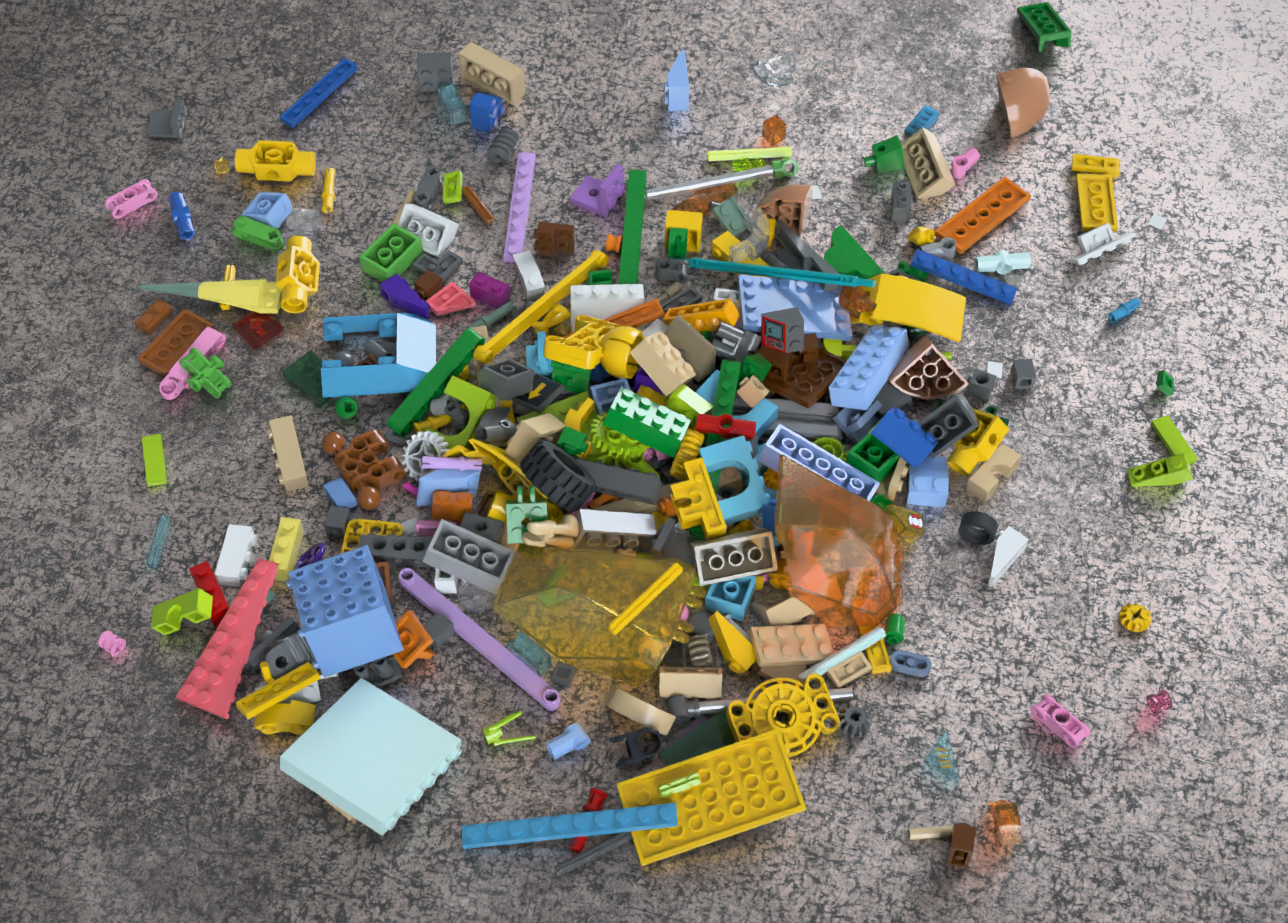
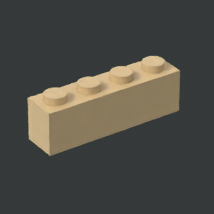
[267,415,309,492]

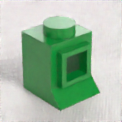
[586,269,613,285]
[556,426,589,456]

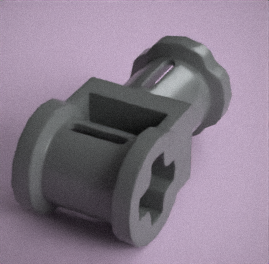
[444,401,470,434]

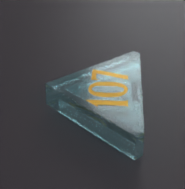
[924,731,960,784]

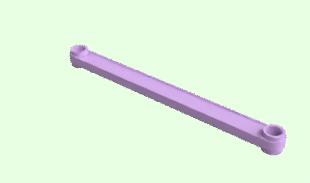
[398,568,561,711]

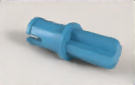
[1108,298,1141,323]

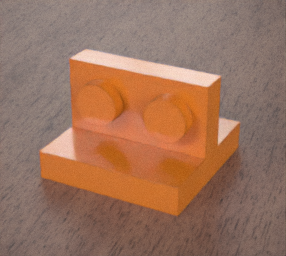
[393,610,434,669]

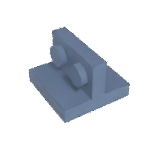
[832,400,882,445]

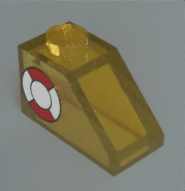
[879,504,924,543]

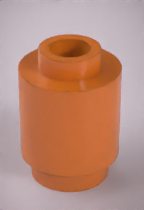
[658,497,677,517]

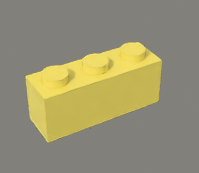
[269,517,304,581]

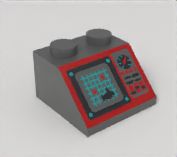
[761,307,804,353]

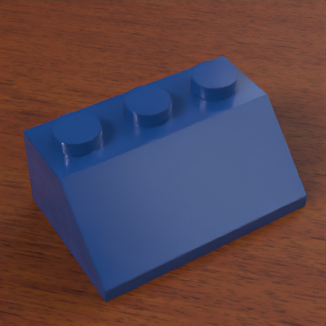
[871,407,939,469]

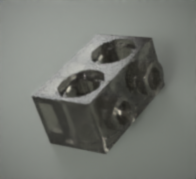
[665,625,687,667]

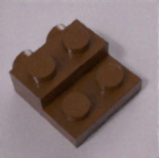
[533,221,575,257]

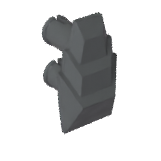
[351,656,403,688]

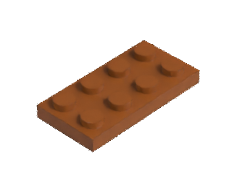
[137,309,214,377]

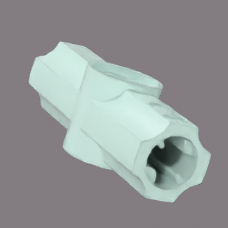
[974,250,1031,274]

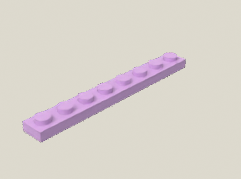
[503,152,536,263]

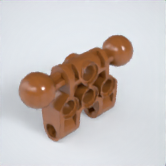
[321,429,407,510]

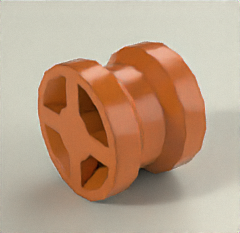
[605,234,623,253]

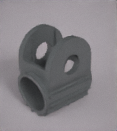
[260,629,316,679]

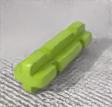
[659,772,701,797]

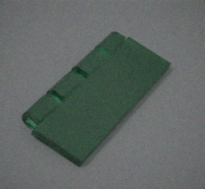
[659,709,739,766]

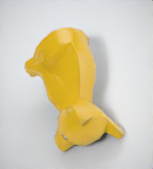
[531,304,571,336]

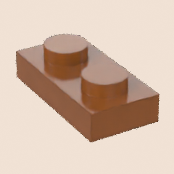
[134,299,174,335]

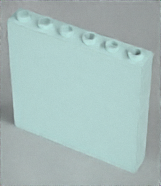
[280,678,462,836]

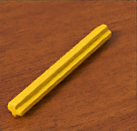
[608,563,683,635]

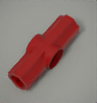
[696,414,756,439]

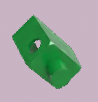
[863,135,904,173]

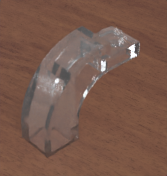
[729,208,769,262]

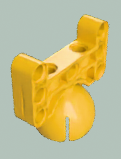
[543,315,645,379]

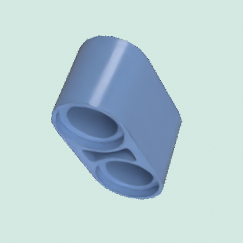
[322,477,358,509]

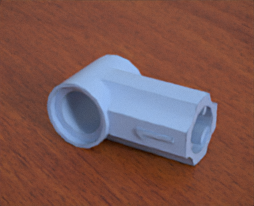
[545,722,591,760]

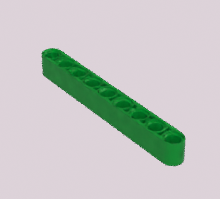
[619,169,647,284]

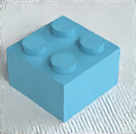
[705,576,757,622]

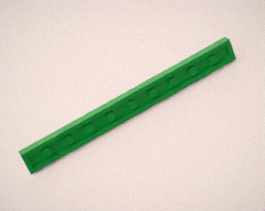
[689,360,741,535]

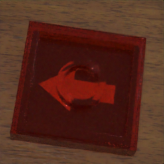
[232,311,284,350]

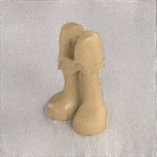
[521,514,579,550]

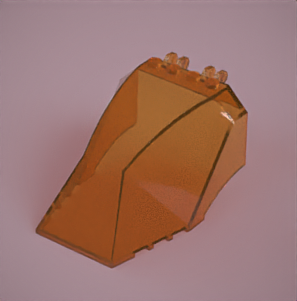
[775,455,904,628]

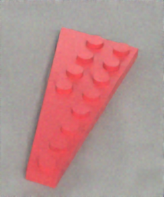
[176,558,278,720]

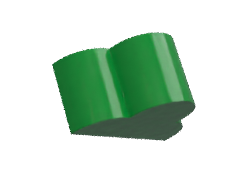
[824,225,884,291]

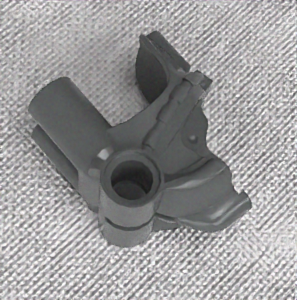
[709,321,762,365]

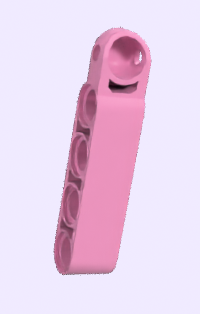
[159,327,226,400]

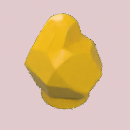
[908,226,935,247]

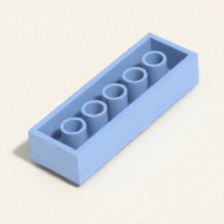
[829,325,909,410]
[757,424,880,520]

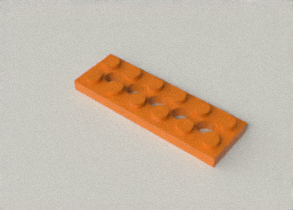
[935,176,1031,255]

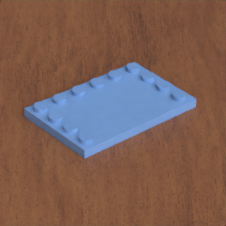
[737,274,853,341]

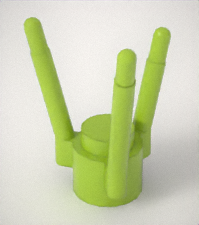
[482,711,536,747]

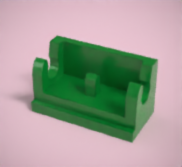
[668,227,688,259]

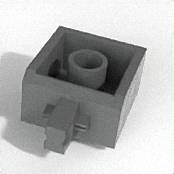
[479,359,534,401]

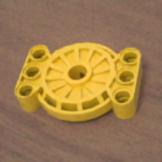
[726,673,840,757]

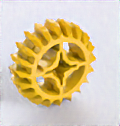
[670,429,704,480]

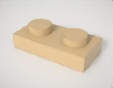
[826,651,872,689]

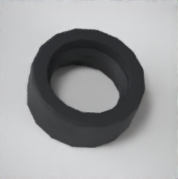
[958,511,998,545]

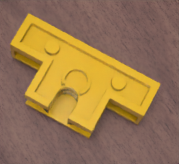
[670,458,727,539]

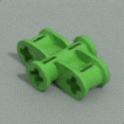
[179,348,232,399]

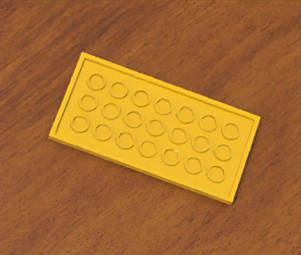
[616,729,807,866]

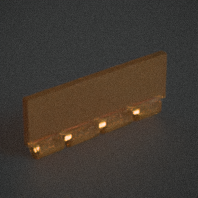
[671,174,738,216]

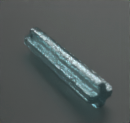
[146,515,171,569]

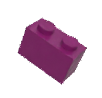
[469,271,510,309]

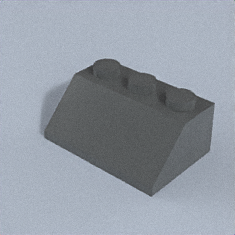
[918,394,979,459]

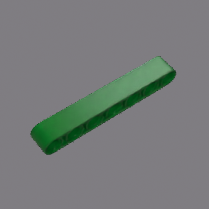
[387,328,485,437]

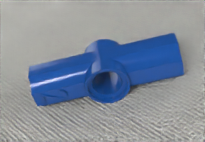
[168,191,195,240]

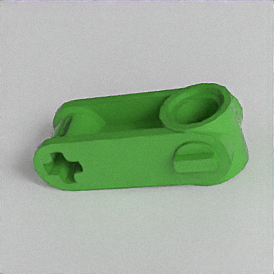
[231,216,284,251]

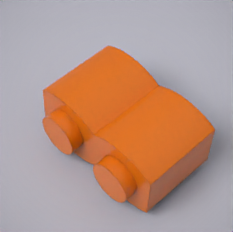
[431,490,473,522]

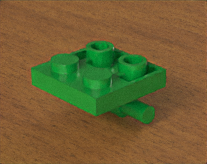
[551,360,592,393]

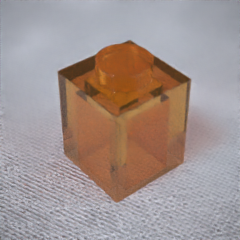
[762,114,787,146]

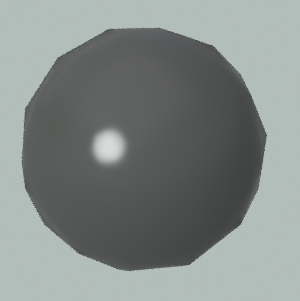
[332,351,355,367]

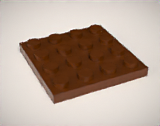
[762,347,847,409]

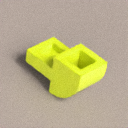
[822,338,857,360]

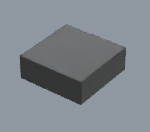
[550,661,577,687]

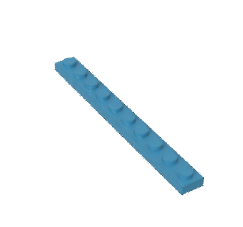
[462,803,678,849]

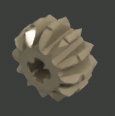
[687,635,713,667]

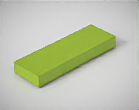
[1150,415,1198,464]
[142,433,167,487]

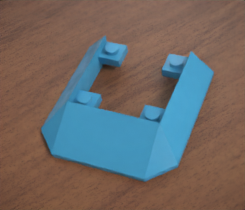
[321,313,436,398]

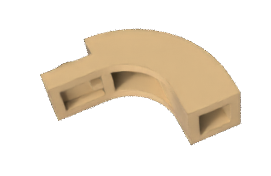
[603,684,676,736]

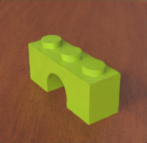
[151,588,213,635]

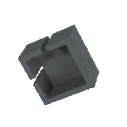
[417,52,454,92]

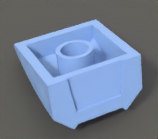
[241,191,292,228]

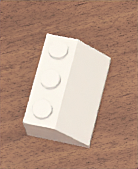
[398,204,459,257]

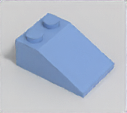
[664,50,689,111]
[416,456,480,507]
[907,456,949,507]

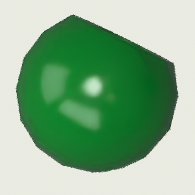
[334,396,358,419]

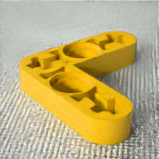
[341,519,404,554]

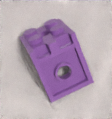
[570,164,625,218]

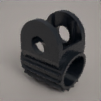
[608,727,664,767]

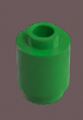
[884,613,905,645]

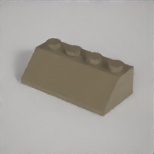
[689,528,778,586]

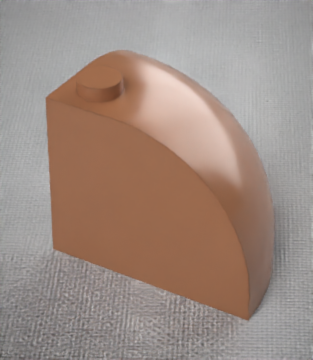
[996,68,1050,138]
[750,184,813,237]
[888,336,969,399]

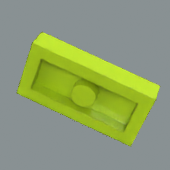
[442,170,463,204]

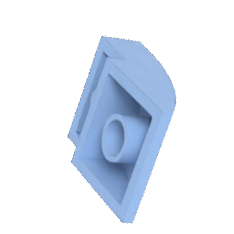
[589,379,630,416]

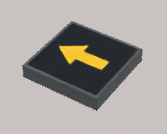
[512,373,564,413]

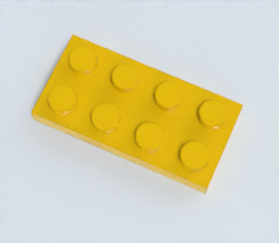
[1076,174,1118,232]

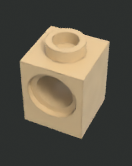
[736,375,769,408]

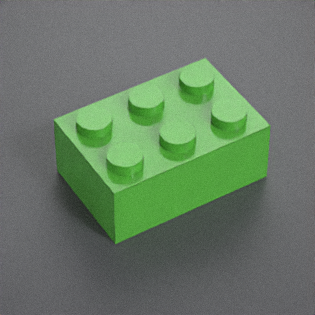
[359,223,423,282]

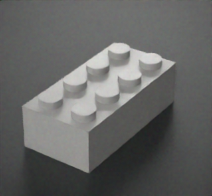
[569,509,657,554]
[422,519,515,594]

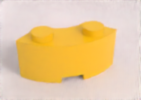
[254,700,316,735]

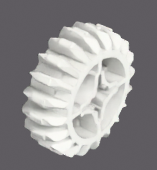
[401,431,450,481]

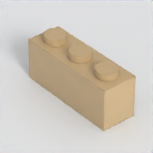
[659,666,722,700]

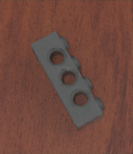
[359,533,435,568]

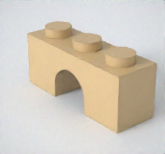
[966,443,1021,502]

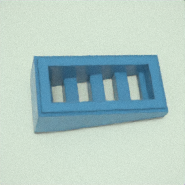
[904,105,939,136]

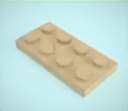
[748,624,834,667]

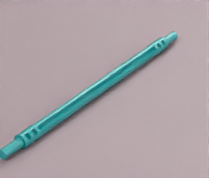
[675,257,876,287]

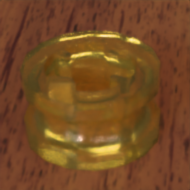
[214,158,230,174]
[553,323,571,337]

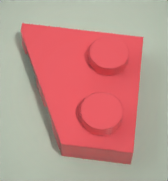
[426,282,476,316]

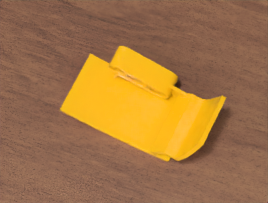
[846,274,966,343]
[442,439,547,499]

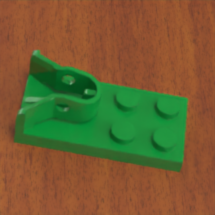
[1017,2,1072,53]

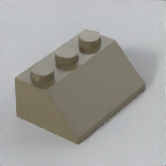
[664,315,716,383]

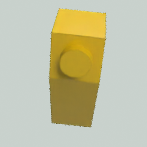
[708,611,756,675]

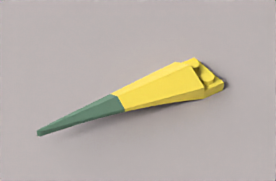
[139,279,282,314]

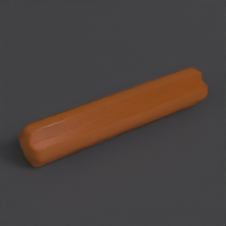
[462,185,494,225]

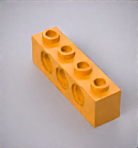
[662,298,740,332]

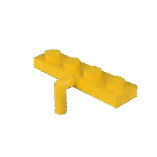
[236,661,320,720]

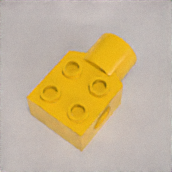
[946,408,1009,477]

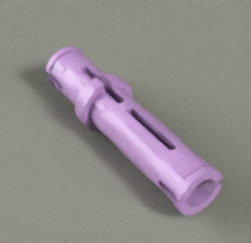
[422,456,482,472]

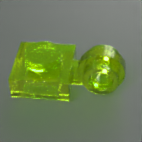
[732,158,766,172]

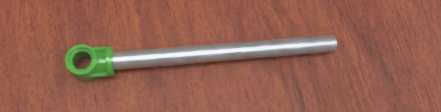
[645,157,799,200]

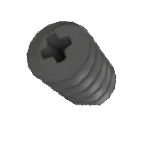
[487,126,520,163]

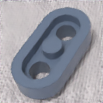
[890,650,931,677]

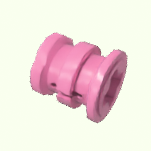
[97,630,126,657]

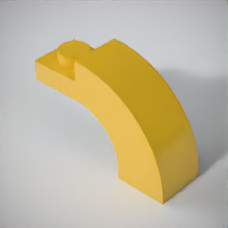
[564,397,595,459]

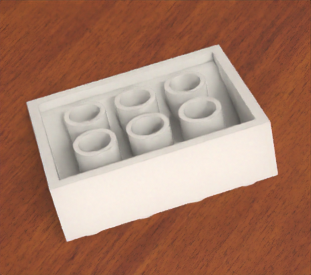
[571,284,645,332]

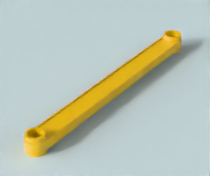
[473,250,609,364]

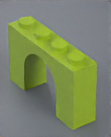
[421,375,497,453]

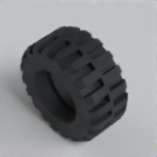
[520,439,596,512]

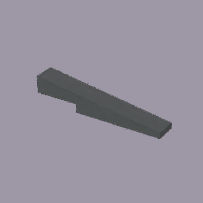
[774,220,839,292]

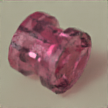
[1147,689,1172,715]

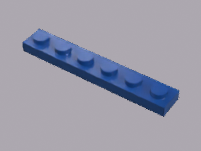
[279,58,358,128]
[910,249,1018,305]

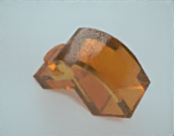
[839,286,877,318]
[989,800,1021,846]

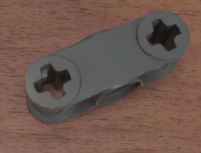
[414,166,442,211]

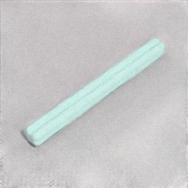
[798,627,886,684]

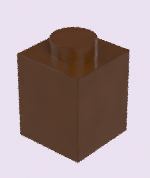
[414,269,443,300]

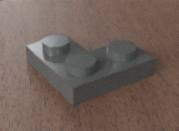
[412,250,463,283]

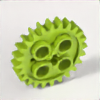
[590,412,650,459]

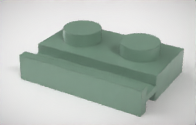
[711,196,752,237]

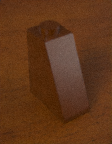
[754,346,796,382]

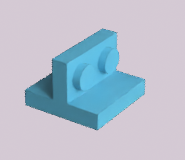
[526,331,553,377]

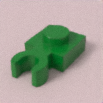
[897,261,928,283]

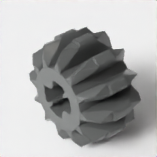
[838,702,872,739]

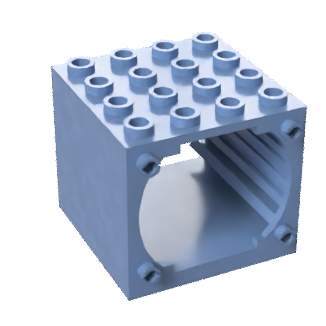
[286,545,403,678]

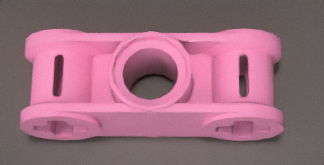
[104,179,158,219]
[1030,694,1091,749]

